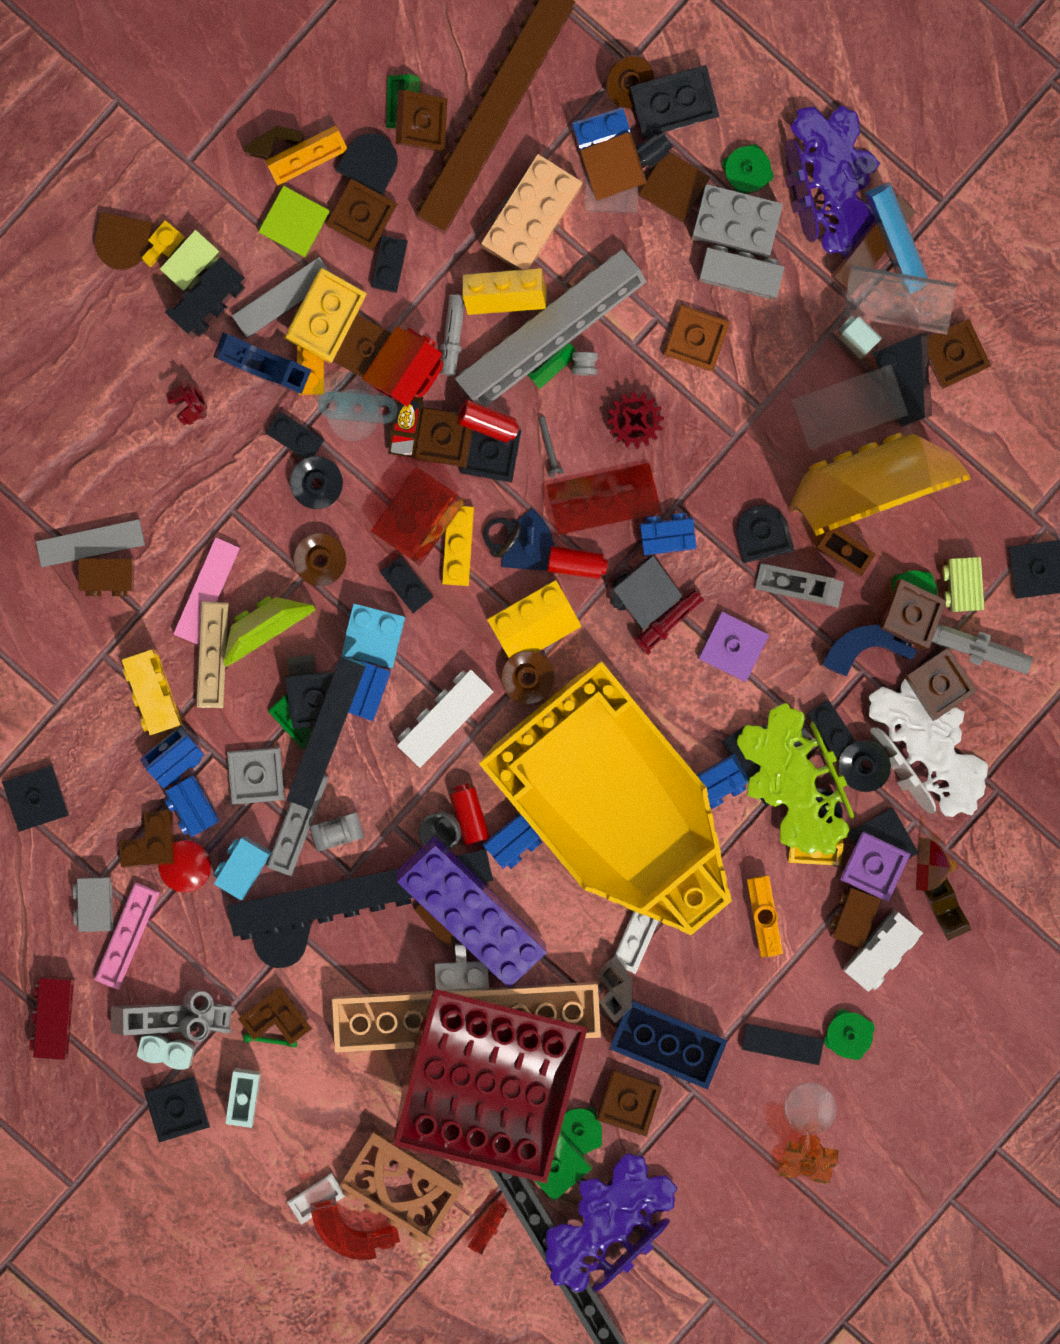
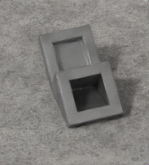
[596,957,632,1023]

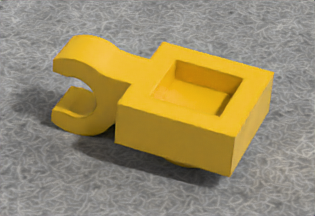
[142,221,186,268]

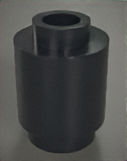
[636,131,673,169]

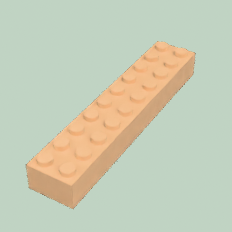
[332,982,601,1052]

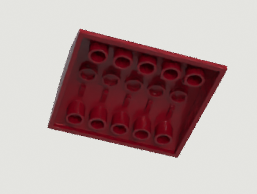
[393,988,588,1184]

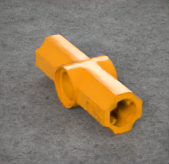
[746,875,783,958]

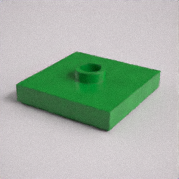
[535,1131,593,1201]

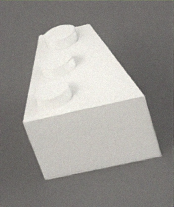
[842,909,923,992]

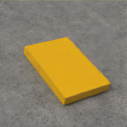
[284,268,367,364]

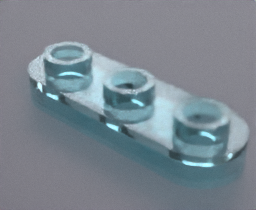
[318,392,398,424]

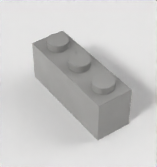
[698,245,784,300]

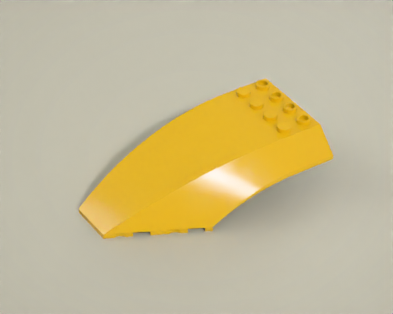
[789,432,971,536]
[479,661,732,935]

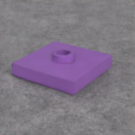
[698,612,769,682]
[840,831,910,902]

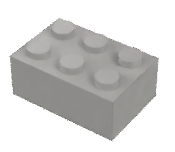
[691,184,783,258]

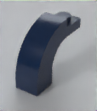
[213,333,311,394]
[820,625,917,676]

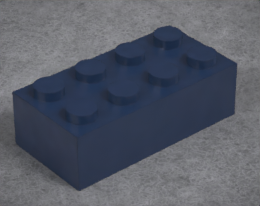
[609,999,728,1090]

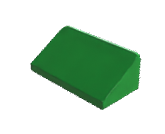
[386,74,420,129]
[527,343,577,389]
[268,694,314,750]

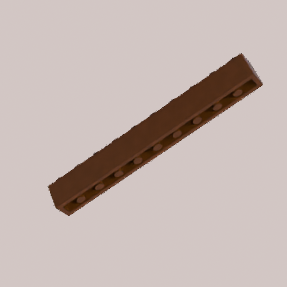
[415,0,575,235]

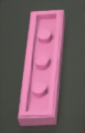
[174,537,240,645]
[94,882,160,990]

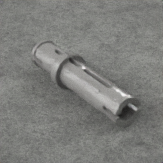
[440,294,465,376]

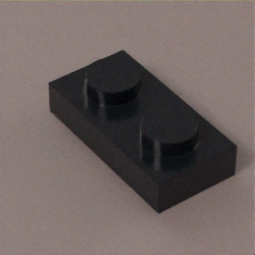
[371,235,408,294]
[266,412,325,459]
[380,556,434,614]
[806,700,856,758]

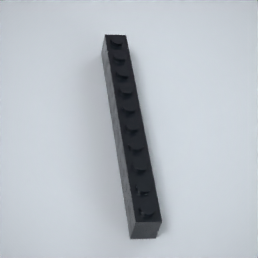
[227,849,493,941]

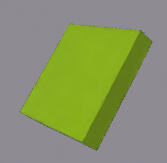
[259,186,330,258]

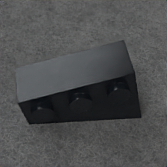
[165,257,246,339]
[873,332,932,427]

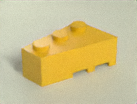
[122,650,183,735]

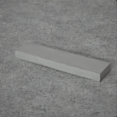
[232,257,329,339]
[36,519,146,568]
[267,776,329,876]

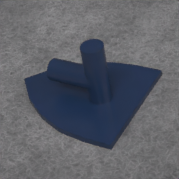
[502,509,555,571]

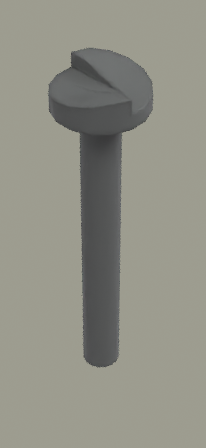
[539,416,564,478]

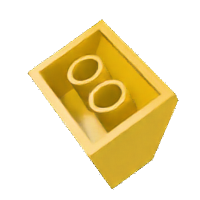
[487,580,582,659]

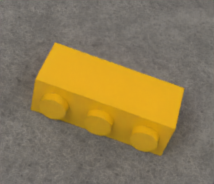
[463,268,546,315]

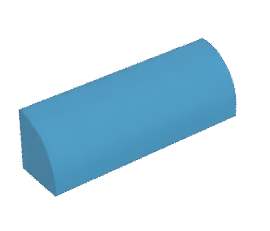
[865,182,929,293]

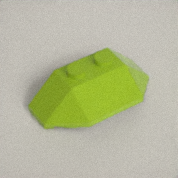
[223,596,316,667]

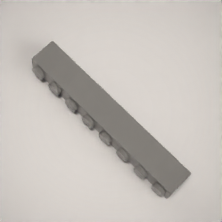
[455,249,646,407]

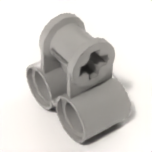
[310,812,365,852]
[179,989,235,1042]

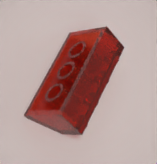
[546,463,661,536]

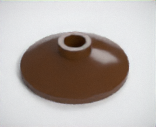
[606,56,654,108]
[294,533,347,586]
[502,651,554,704]

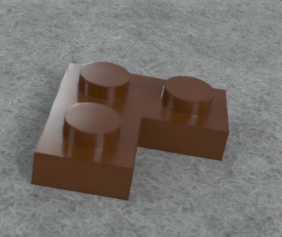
[120,810,175,868]
[238,987,313,1045]

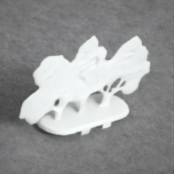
[869,674,988,817]

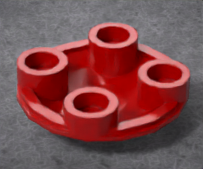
[158,840,211,893]

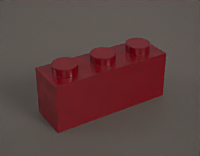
[29,976,75,1060]

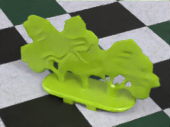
[737,703,854,855]

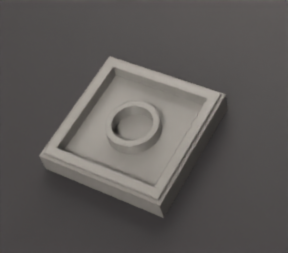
[227,747,285,804]

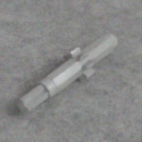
[932,624,1034,675]

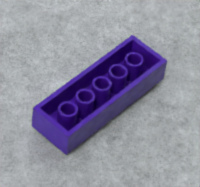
[396,836,547,988]

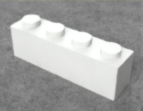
[397,670,493,768]

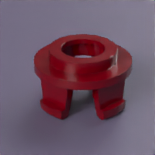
[166,380,208,425]

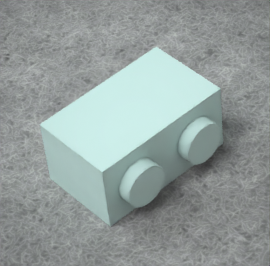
[225,1068,261,1128]

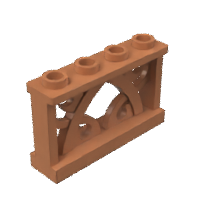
[340,1129,463,1243]

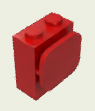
[362,326,443,407]

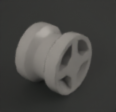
[572,352,598,376]

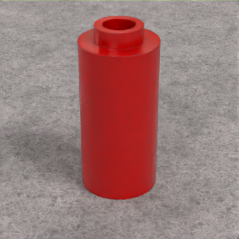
[457,400,519,443]
[547,546,608,579]
[450,783,490,845]

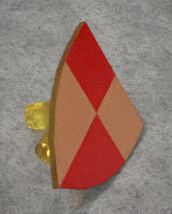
[916,837,957,891]

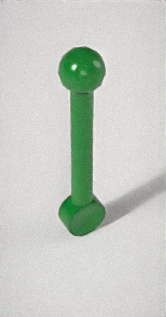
[243,1032,298,1047]

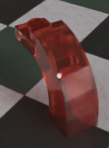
[310,1197,400,1260]

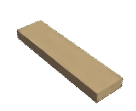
[196,601,228,708]

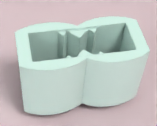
[838,316,882,360]
[137,1033,196,1069]

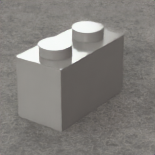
[73,876,113,932]

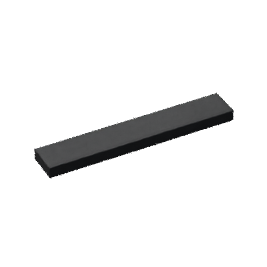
[286,655,367,810]

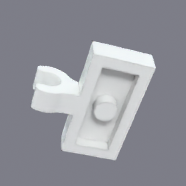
[435,943,489,990]

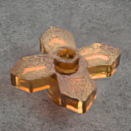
[777,1135,839,1184]

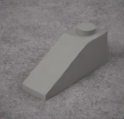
[755,563,844,608]
[111,1004,197,1035]

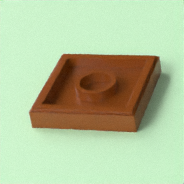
[580,132,647,201]
[663,305,730,372]

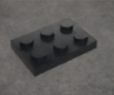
[629,65,720,138]

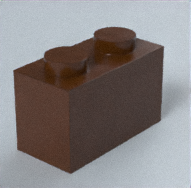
[814,527,876,577]
[78,559,135,597]
[828,887,881,949]

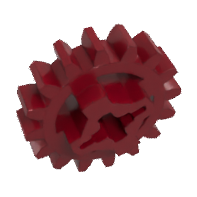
[607,391,664,449]

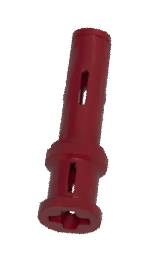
[632,588,704,656]

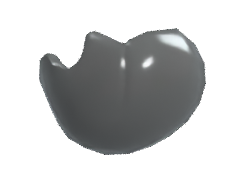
[418,811,462,849]

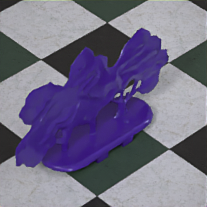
[785,105,880,257]
[546,1154,677,1292]

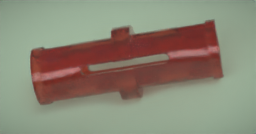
[468,1200,509,1255]

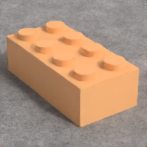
[481,154,583,270]

